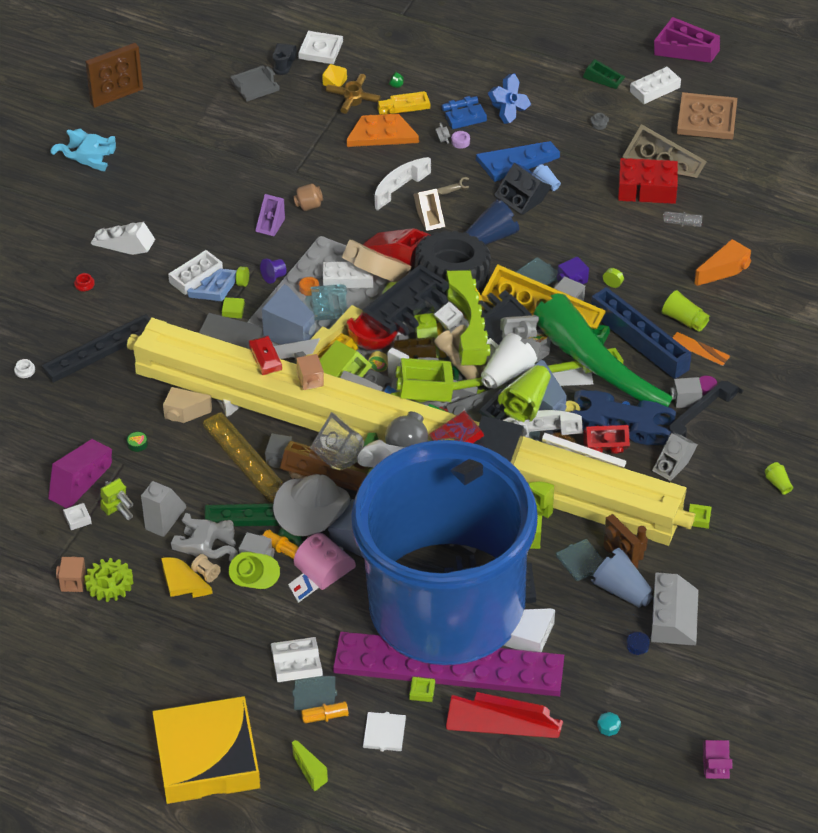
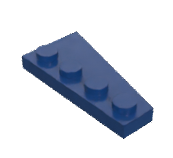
[476,141,560,182]

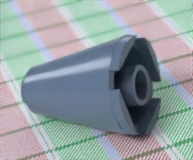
[591,548,653,607]

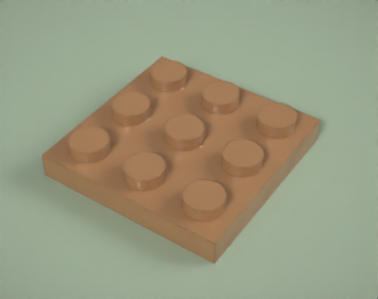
[677,92,737,140]

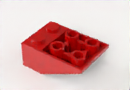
[363,228,431,269]

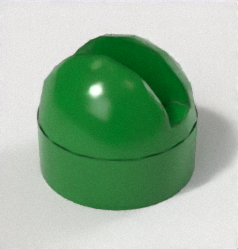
[388,72,404,88]

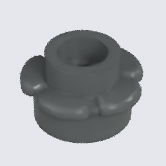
[590,113,609,130]

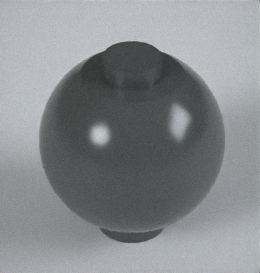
[385,411,428,447]

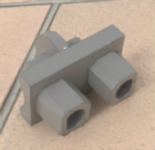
[500,315,539,339]

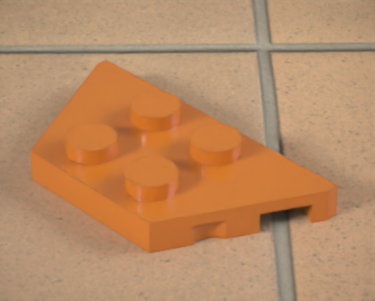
[347,114,419,147]

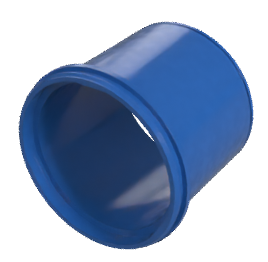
[351,440,538,665]

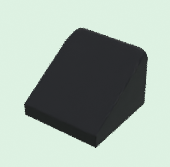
[451,459,483,485]

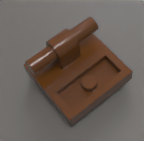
[603,514,648,569]

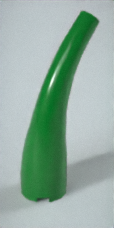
[534,293,673,407]

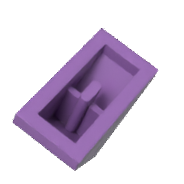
[256,194,285,236]

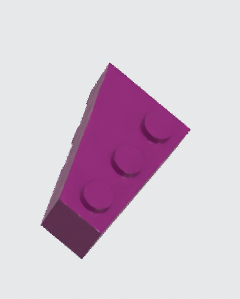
[49,439,112,508]

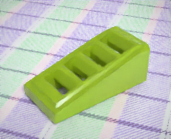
[292,740,328,791]

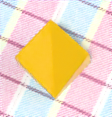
[323,64,347,87]

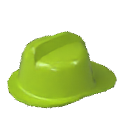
[229,552,280,589]

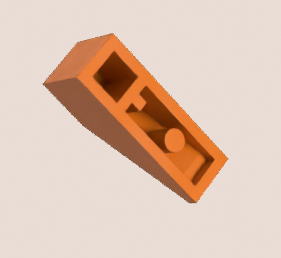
[695,239,751,286]

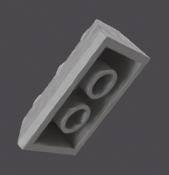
[651,573,698,645]

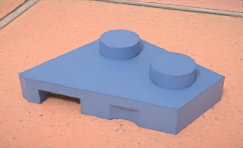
[187,269,237,301]

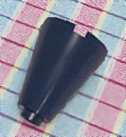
[465,199,519,245]

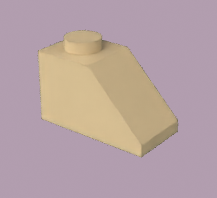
[413,189,445,231]
[163,387,212,423]

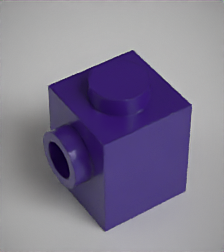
[557,256,589,284]

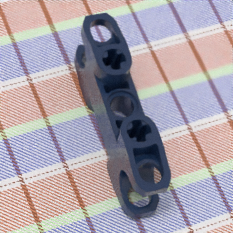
[570,390,676,445]

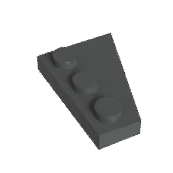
[446,384,510,422]

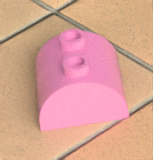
[294,533,356,590]

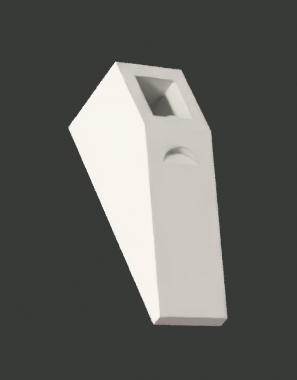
[91,222,155,255]

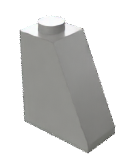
[141,481,186,537]

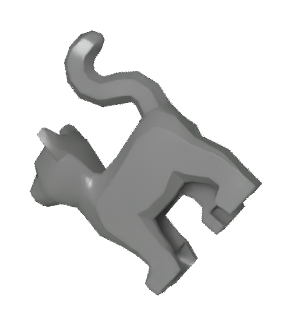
[171,513,238,562]

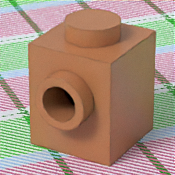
[297,354,324,390]
[56,557,86,592]

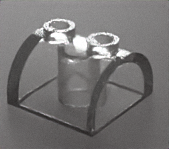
[310,412,364,470]

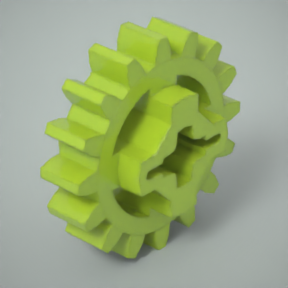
[85,558,134,602]

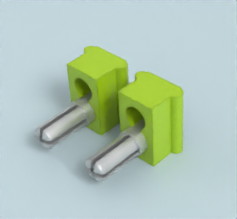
[100,478,133,520]

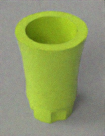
[662,290,709,332]

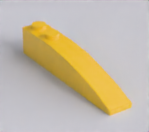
[481,264,606,329]

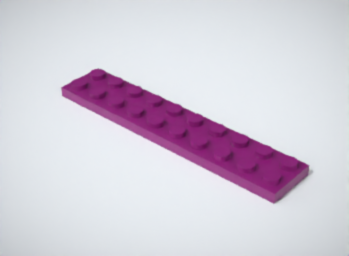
[334,632,564,697]

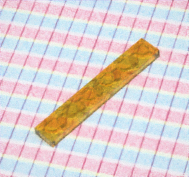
[204,412,284,504]

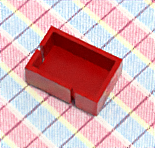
[618,158,678,204]

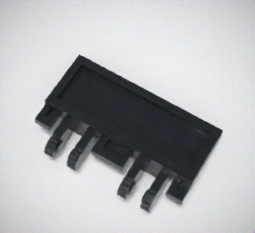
[478,290,532,345]

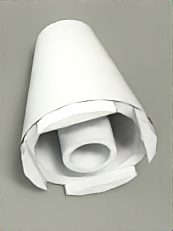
[481,333,537,389]

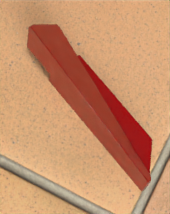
[446,692,563,738]

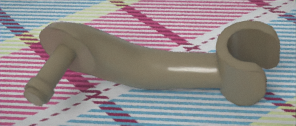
[437,177,469,197]

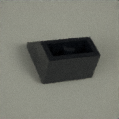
[494,163,552,215]

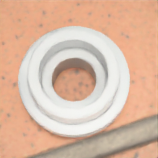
[14,359,35,378]

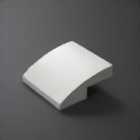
[271,637,323,682]

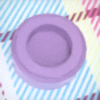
[451,131,470,148]

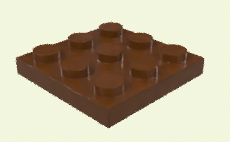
[85,43,143,108]

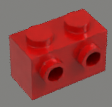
[583,425,630,454]

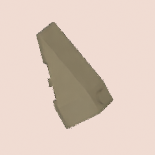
[623,124,707,178]

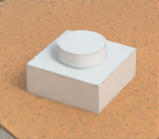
[63,503,92,530]

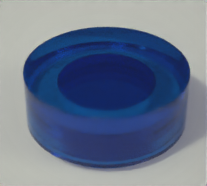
[627,632,650,655]

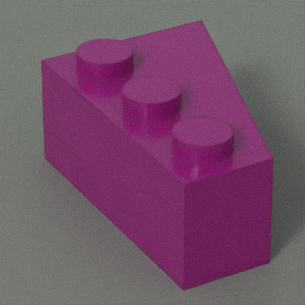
[654,17,720,63]

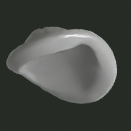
[273,474,351,536]

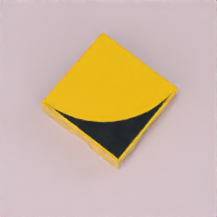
[153,696,260,804]

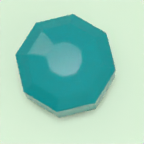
[597,712,621,736]

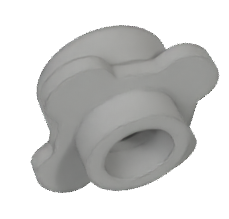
[436,123,451,144]

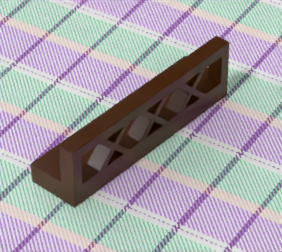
[280,441,371,492]

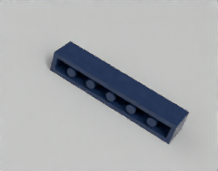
[591,287,692,379]

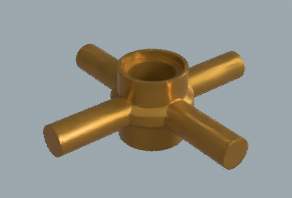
[326,74,381,114]

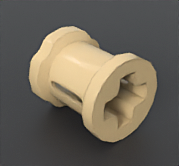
[191,554,220,582]

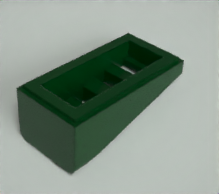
[583,59,625,89]

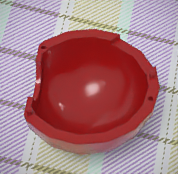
[347,313,398,350]

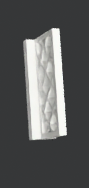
[542,433,626,468]

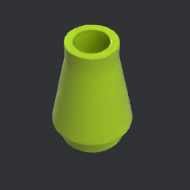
[765,462,793,495]

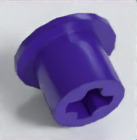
[260,258,286,284]

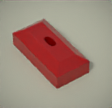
[249,336,282,375]

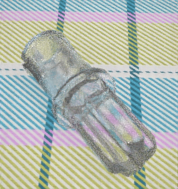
[663,211,703,227]

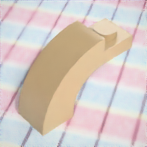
[342,240,411,282]

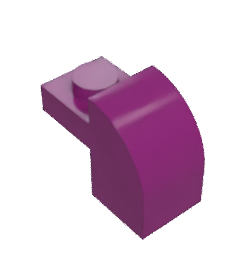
[703,740,732,779]

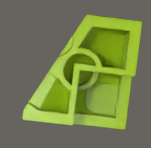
[529,482,554,518]

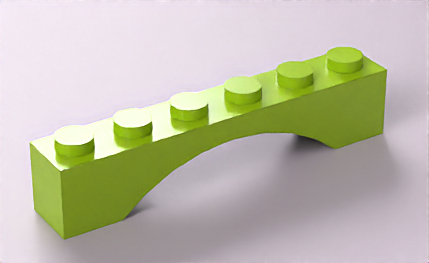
[446,271,490,365]

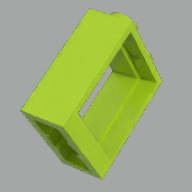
[395,358,454,402]

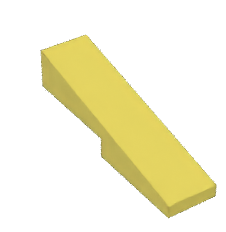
[306,305,362,356]

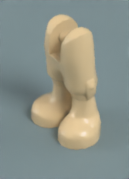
[434,325,486,380]

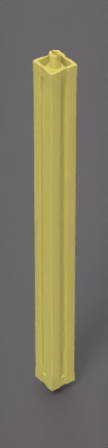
[127,318,695,546]

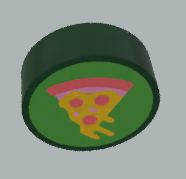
[127,431,148,452]

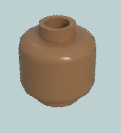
[294,183,323,211]

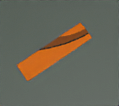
[672,332,730,366]

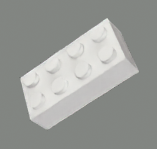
[630,67,681,104]
[169,250,223,295]
[323,262,373,288]

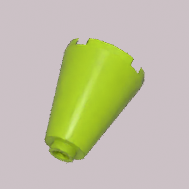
[498,365,551,422]

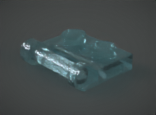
[311,284,348,321]

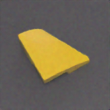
[161,557,213,598]

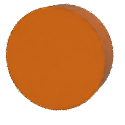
[299,277,319,296]

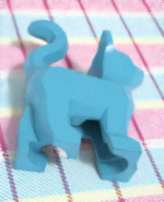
[50,129,116,171]

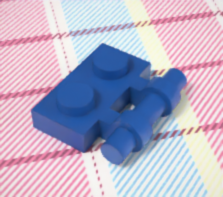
[441,96,487,129]

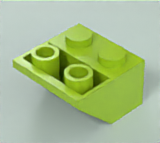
[320,340,372,378]

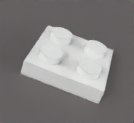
[299,31,343,64]

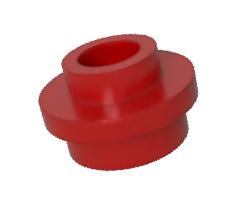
[74,273,95,291]

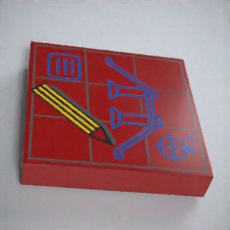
[429,410,484,443]

